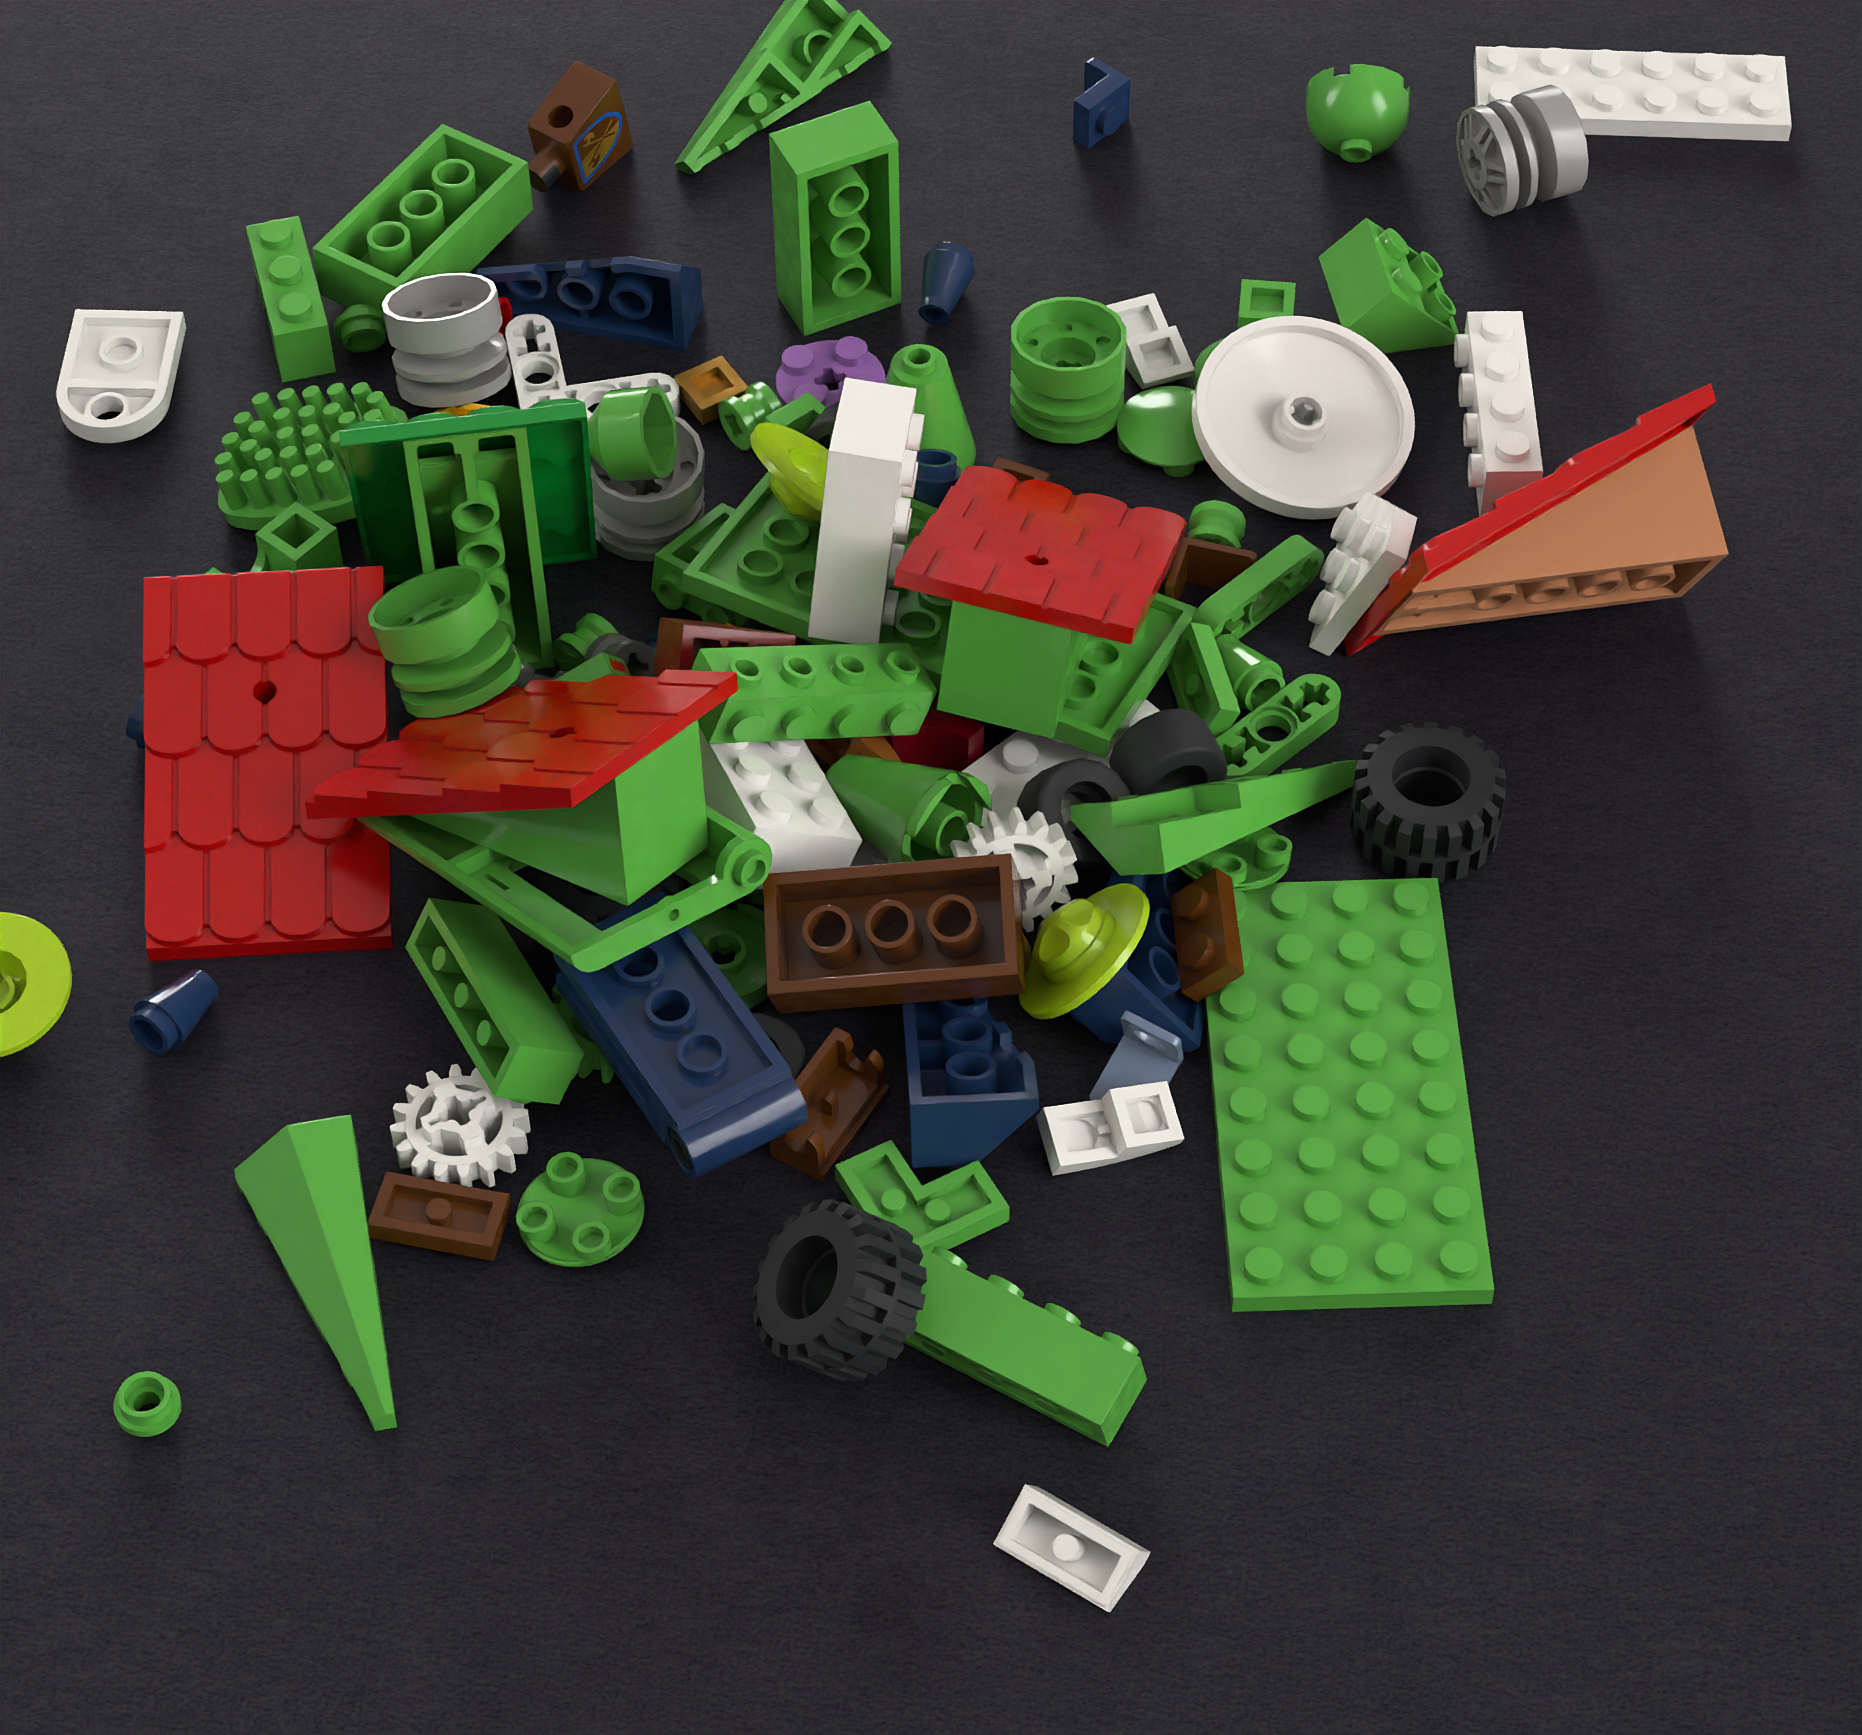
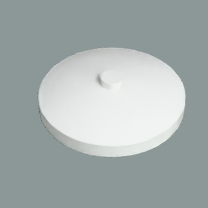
[1192,316,1415,520]

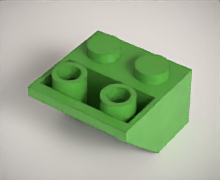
[1319,218,1459,354]

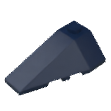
[475,256,703,352]
[1068,868,1205,1053]
[901,997,1039,1170]

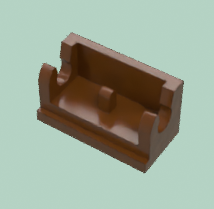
[770,1027,890,1183]

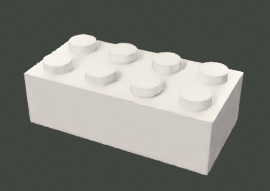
[808,378,925,644]
[698,725,862,890]

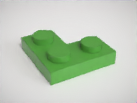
[835,1140,1010,1252]

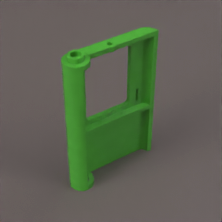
[355,804,772,973]

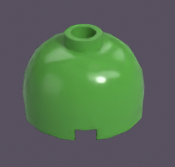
[1305,64,1411,163]

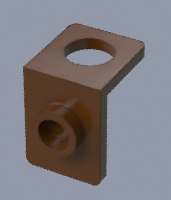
[1165,536,1257,601]

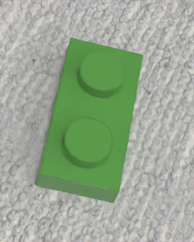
[1166,622,1241,739]

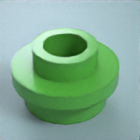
[334,304,387,352]
[113,1371,182,1437]

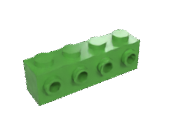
[691,642,938,744]
[405,898,584,1105]
[903,1246,1147,1447]

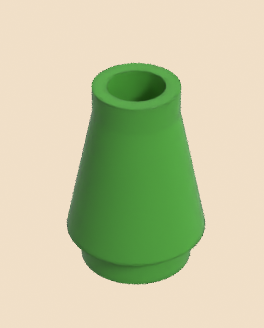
[1215,634,1285,712]

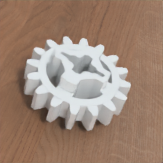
[950,807,1078,933]
[390,1064,531,1187]

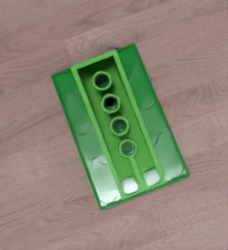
[339,398,597,671]

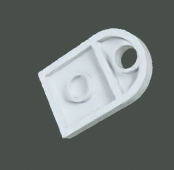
[56,309,186,443]

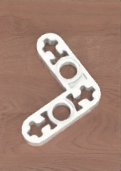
[505,314,680,422]

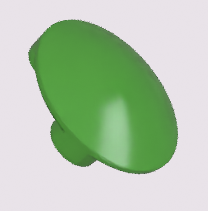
[1117,386,1206,477]
[1178,826,1292,891]
[516,1152,645,1267]

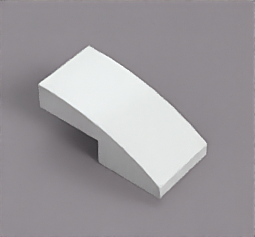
[1106,293,1195,389]
[1036,1081,1184,1175]

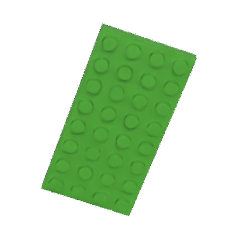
[681,471,1198,758]
[1204,878,1494,1312]

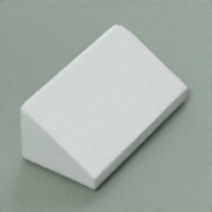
[993,1484,1151,1612]

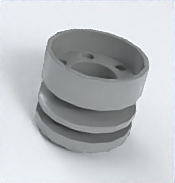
[1456,84,1589,217]
[381,273,512,408]
[590,416,705,562]

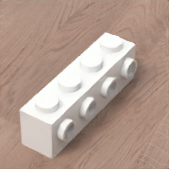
[1454,311,1543,517]

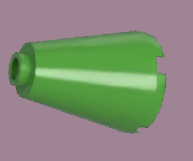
[885,344,976,498]
[825,754,992,863]

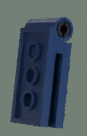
[553,892,808,1180]

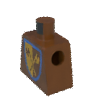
[527,60,634,192]

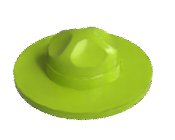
[750,422,829,524]
[1019,883,1150,1019]
[0,912,72,1057]

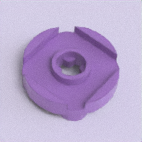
[776,336,885,408]

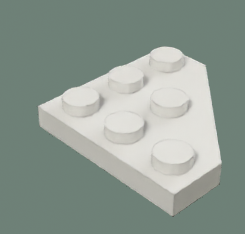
[1308,491,1417,656]

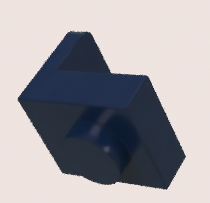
[1073,57,1131,149]

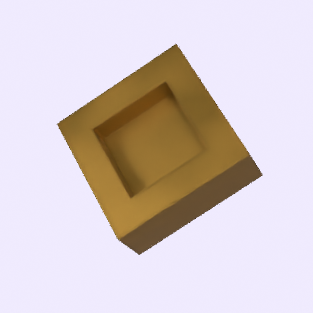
[674,355,748,425]

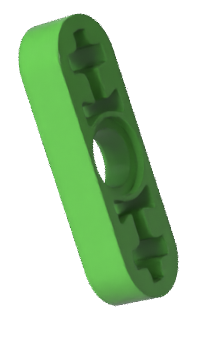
[1191,535,1324,640]
[1216,674,1341,780]

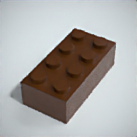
[763,853,1026,1014]

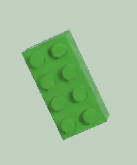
[769,101,901,336]
[312,124,533,311]

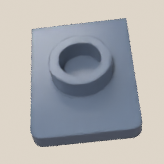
[1089,1011,1184,1101]

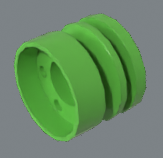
[1010,297,1126,444]
[368,566,523,718]

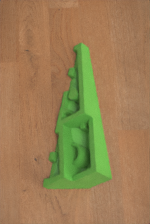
[674,0,892,175]
[1069,760,1356,876]
[234,1114,397,1431]

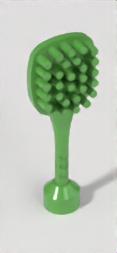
[215,382,677,530]

